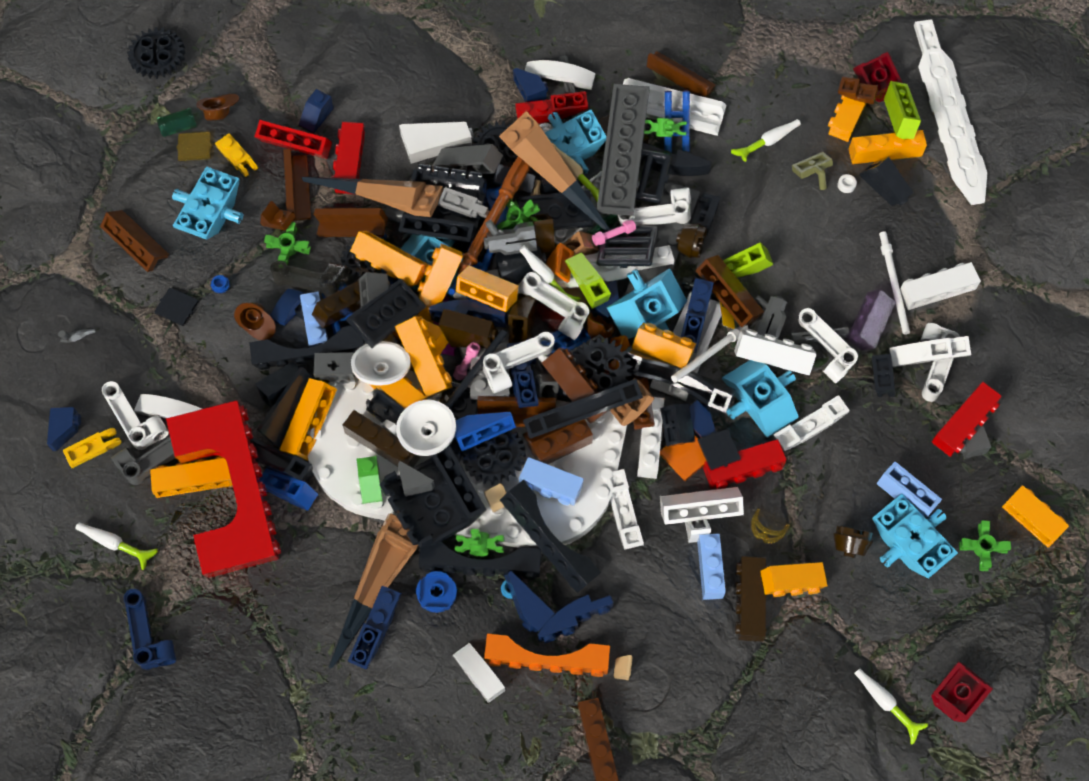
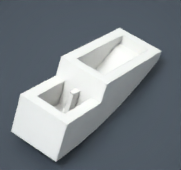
[453,643,505,703]

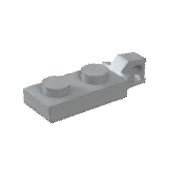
[438,187,490,218]

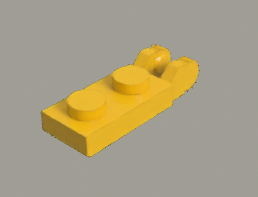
[215,133,258,177]
[63,428,121,468]

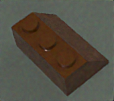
[522,419,593,464]

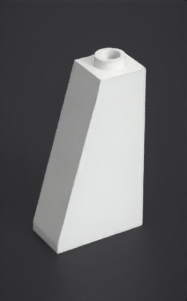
[399,122,474,164]

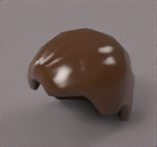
[586,312,615,339]

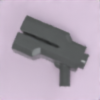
[483,220,537,255]
[753,295,787,339]
[530,357,559,401]

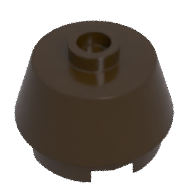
[676,223,707,259]
[833,526,873,558]

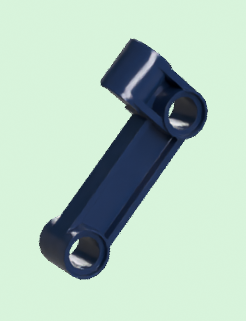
[124,589,176,670]

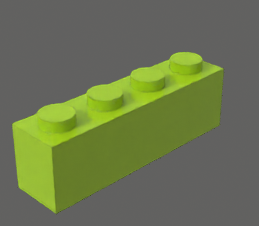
[884,81,921,139]

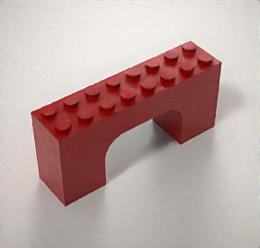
[166,400,281,578]

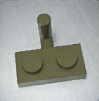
[792,152,833,190]

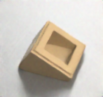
[484,483,506,513]
[614,655,632,680]

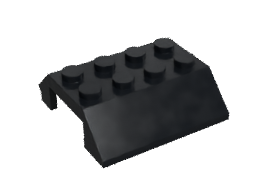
[399,164,487,243]
[379,445,487,548]

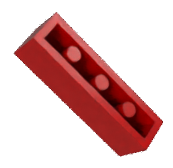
[255,120,332,159]
[331,122,365,194]
[932,382,1002,457]
[703,439,786,489]

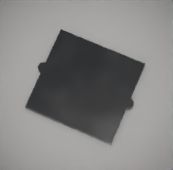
[154,287,198,326]
[697,429,741,471]

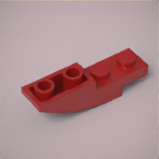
[515,91,588,124]

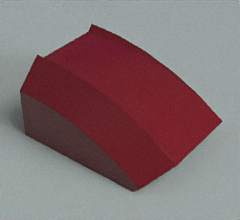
[853,52,902,103]
[931,661,993,723]

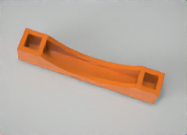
[484,634,610,677]

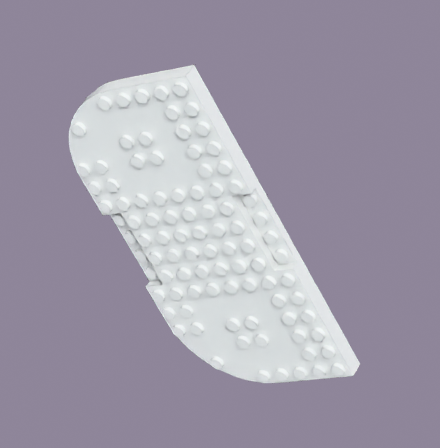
[306,368,627,549]

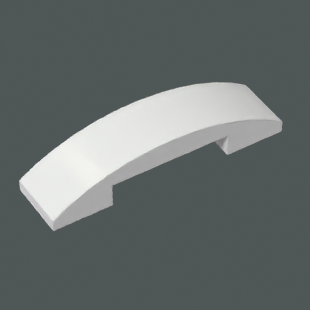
[525,60,595,90]
[134,394,202,419]
[774,395,850,451]
[606,469,644,550]

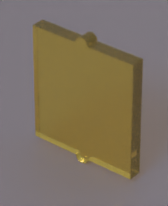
[176,132,212,161]

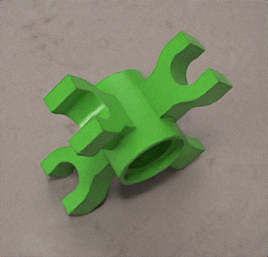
[644,118,687,137]
[496,199,540,230]
[264,222,311,268]
[959,521,1011,571]
[455,529,505,558]

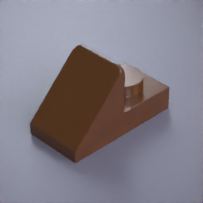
[260,201,296,231]

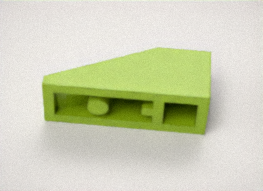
[723,243,773,278]

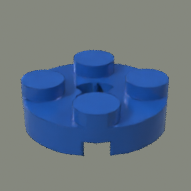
[416,571,457,613]

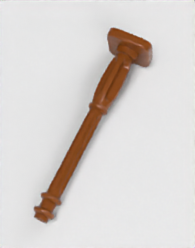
[457,156,531,274]

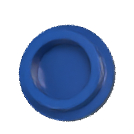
[211,275,230,293]

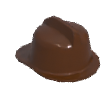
[196,94,239,120]
[234,302,276,340]

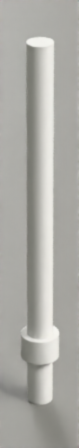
[879,232,910,334]
[671,326,748,383]

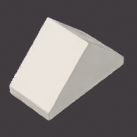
[685,519,711,543]

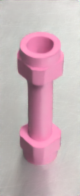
[592,220,636,246]
[453,342,480,381]

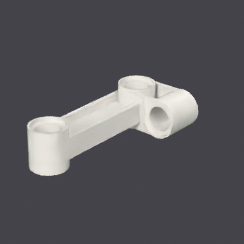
[618,188,691,226]
[519,272,589,340]
[798,308,858,384]
[921,323,960,402]
[483,332,555,394]
[102,381,169,450]

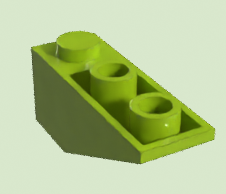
[565,252,611,309]

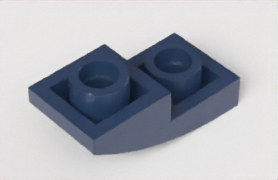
[270,288,304,326]

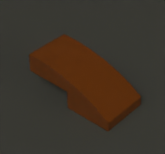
[838,77,878,104]

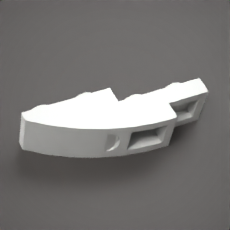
[889,336,971,367]

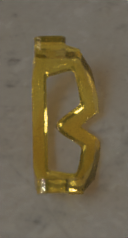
[751,508,790,543]

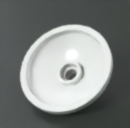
[351,341,410,386]
[396,400,456,456]

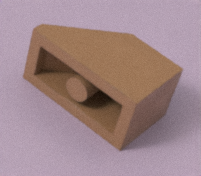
[563,231,599,256]

